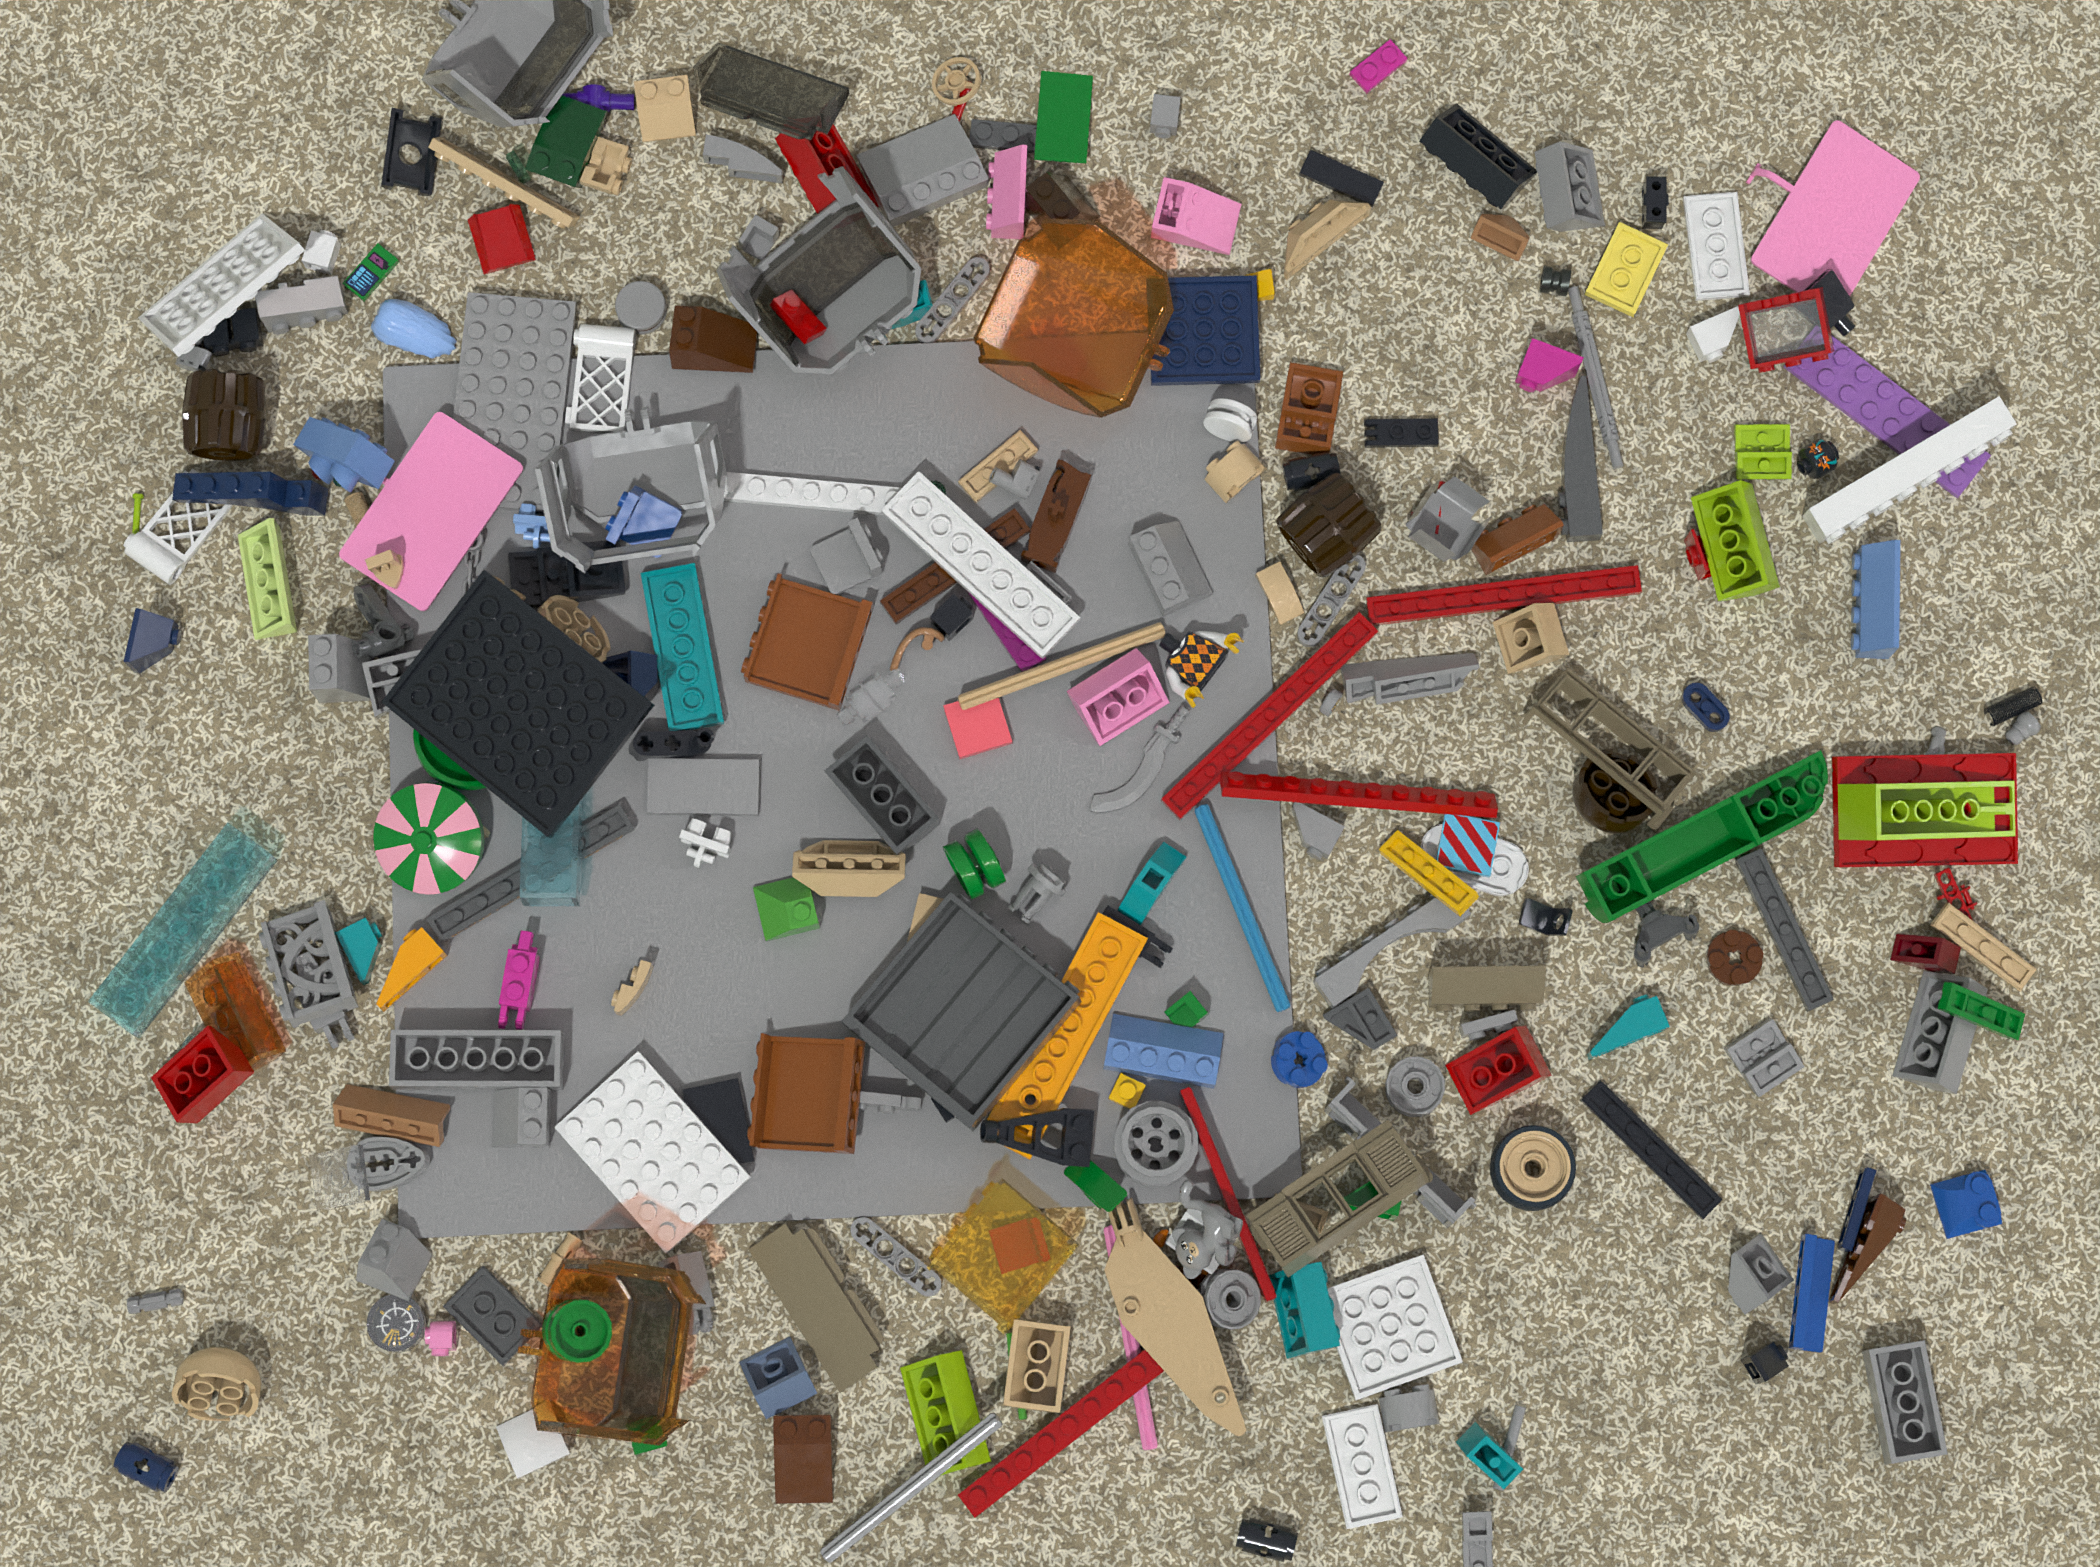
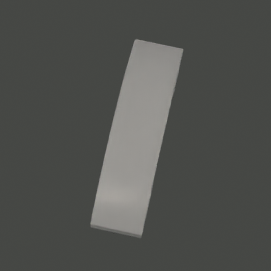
[1462,1511,1493,1567]

